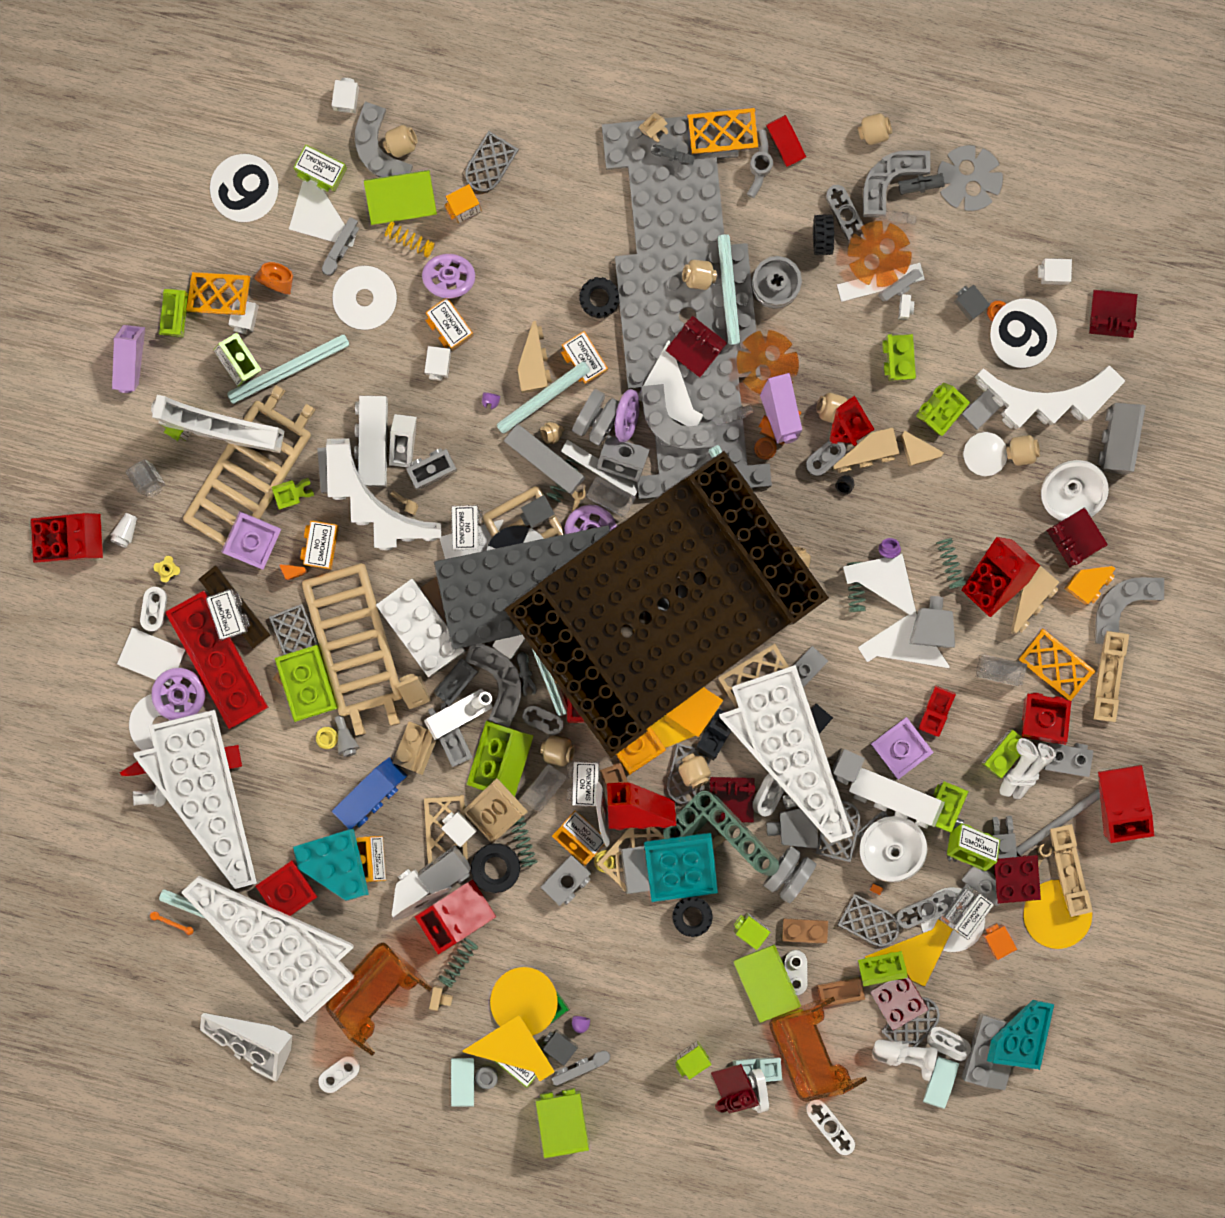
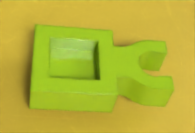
[272,478,314,510]

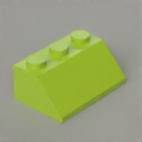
[466,721,533,797]

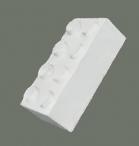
[376,579,466,678]

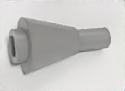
[335,716,360,757]

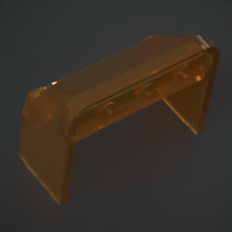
[326,943,433,1056]
[769,996,868,1102]

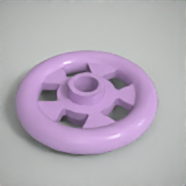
[422,254,475,298]
[615,389,640,442]
[564,505,617,534]
[151,668,205,720]

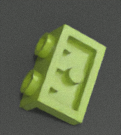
[882,334,916,381]
[916,382,970,436]
[933,781,969,833]
[858,951,908,986]

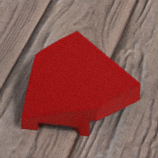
[830,396,875,446]

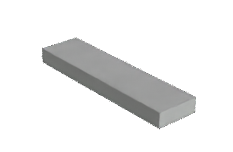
[504,424,586,495]

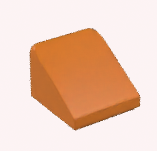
[279,564,308,581]

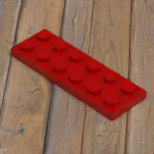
[165,590,269,729]

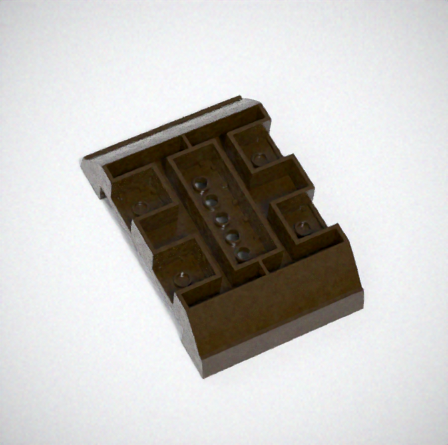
[504,451,829,758]

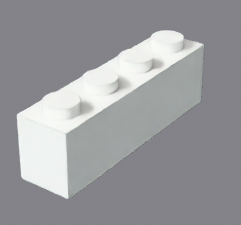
[354,396,388,487]
[849,768,945,829]

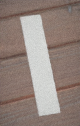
[837,263,925,302]
[561,440,638,496]

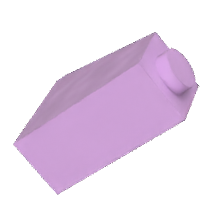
[112,325,145,393]
[760,373,802,444]

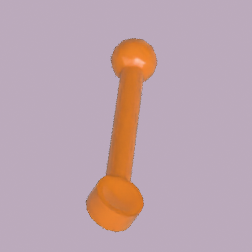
[150,911,194,935]

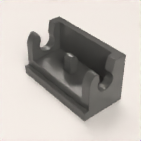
[434,658,479,706]

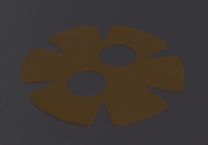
[847,221,912,287]
[737,330,799,394]

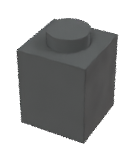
[954,285,990,322]
[520,495,556,529]
[542,1030,578,1066]

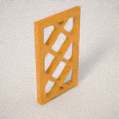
[687,108,758,154]
[186,272,251,315]
[1018,629,1096,701]

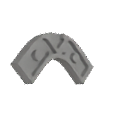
[355,102,413,177]
[863,151,930,217]
[641,384,715,449]
[1095,577,1164,644]
[465,644,521,728]

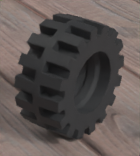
[813,215,834,255]
[579,277,619,319]
[672,896,713,937]

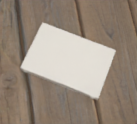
[117,628,186,686]

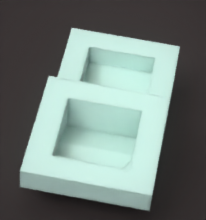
[923,1056,959,1109]
[733,1057,782,1082]
[451,1058,474,1107]

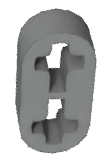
[523,706,563,735]

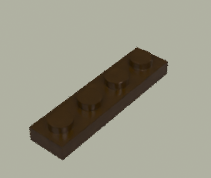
[198,565,271,649]

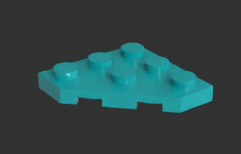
[293,829,369,901]
[987,1000,1054,1070]

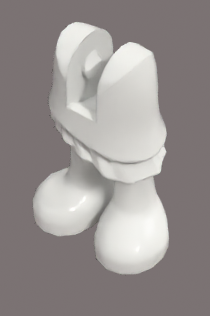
[1000,738,1056,799]
[872,1039,938,1081]

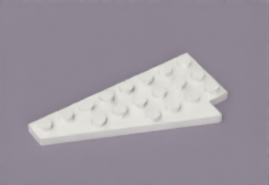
[719,665,853,843]
[133,710,257,889]
[181,876,354,1022]

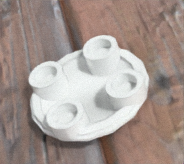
[963,432,1007,477]

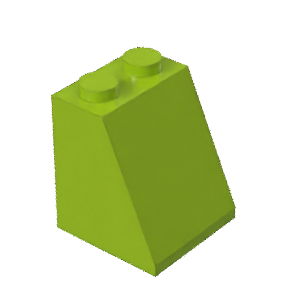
[536,1088,589,1158]

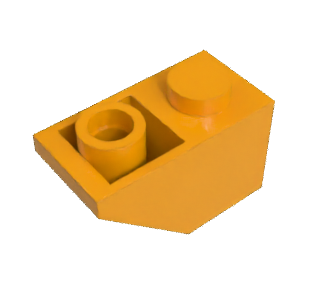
[1064,566,1116,605]

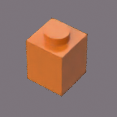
[982,923,1018,960]

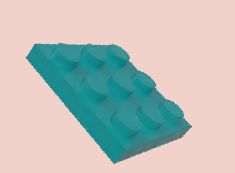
[644,833,718,902]

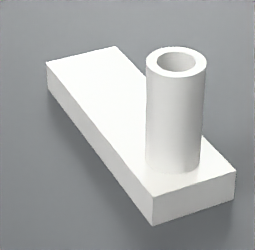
[424,689,493,740]

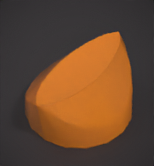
[254,262,293,295]

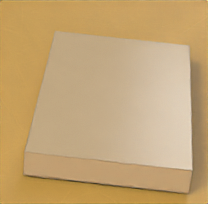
[463,779,528,844]

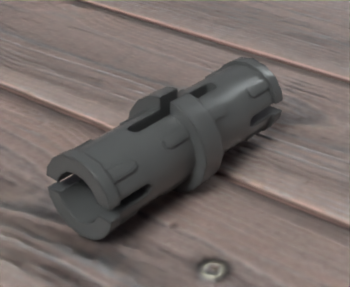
[898,173,945,195]

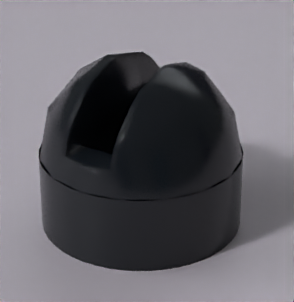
[835,475,855,495]

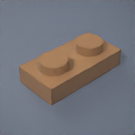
[782,918,828,943]

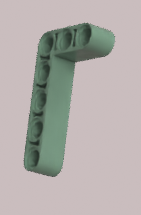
[663,791,779,876]

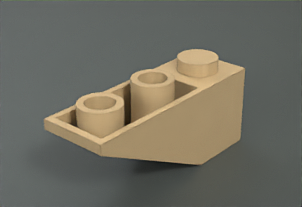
[517,321,552,393]
[832,428,899,473]
[1011,566,1059,634]
[396,674,431,709]

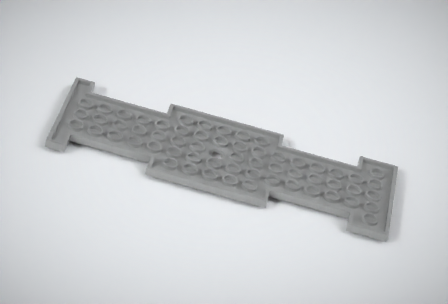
[602,116,772,499]

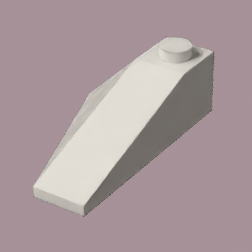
[200,1013,292,1082]

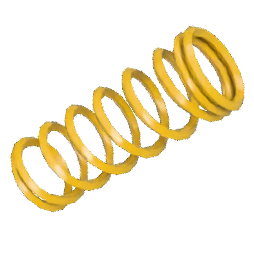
[384,221,435,258]

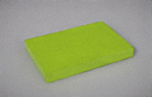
[364,170,437,225]
[274,645,337,722]
[733,944,801,1023]

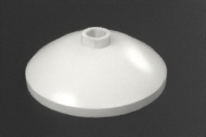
[1041,460,1109,521]
[860,816,927,882]

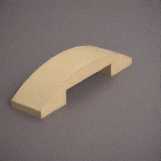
[1093,631,1129,722]
[1050,824,1093,917]

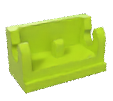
[159,289,188,338]

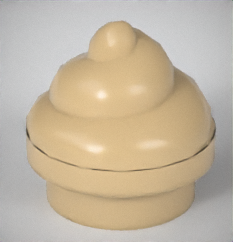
[540,422,564,444]

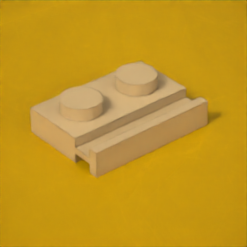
[393,722,437,775]

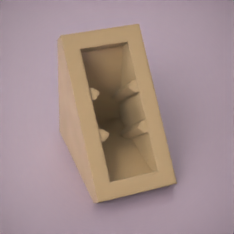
[901,431,944,467]

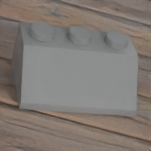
[1098,403,1146,475]
[962,1013,1012,1090]

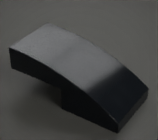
[695,709,731,761]

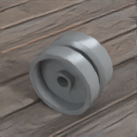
[751,256,802,309]
[572,389,619,446]
[763,846,817,904]

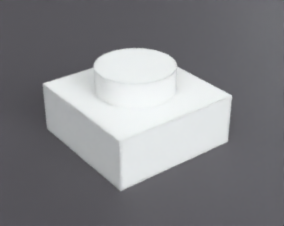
[898,294,914,320]

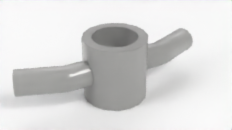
[747,130,773,198]

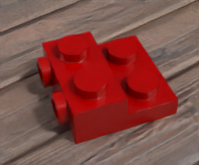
[1021,693,1072,745]

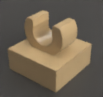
[638,113,668,142]
[429,985,453,1011]

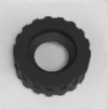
[471,843,521,893]

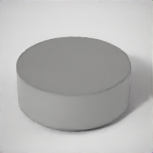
[476,1066,498,1089]

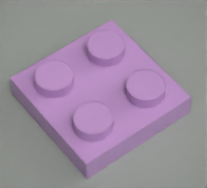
[221,511,281,570]
[871,717,934,779]

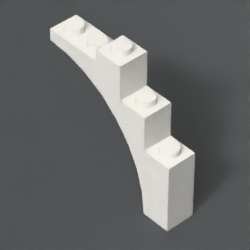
[975,366,1125,429]
[151,395,285,453]
[326,439,441,550]

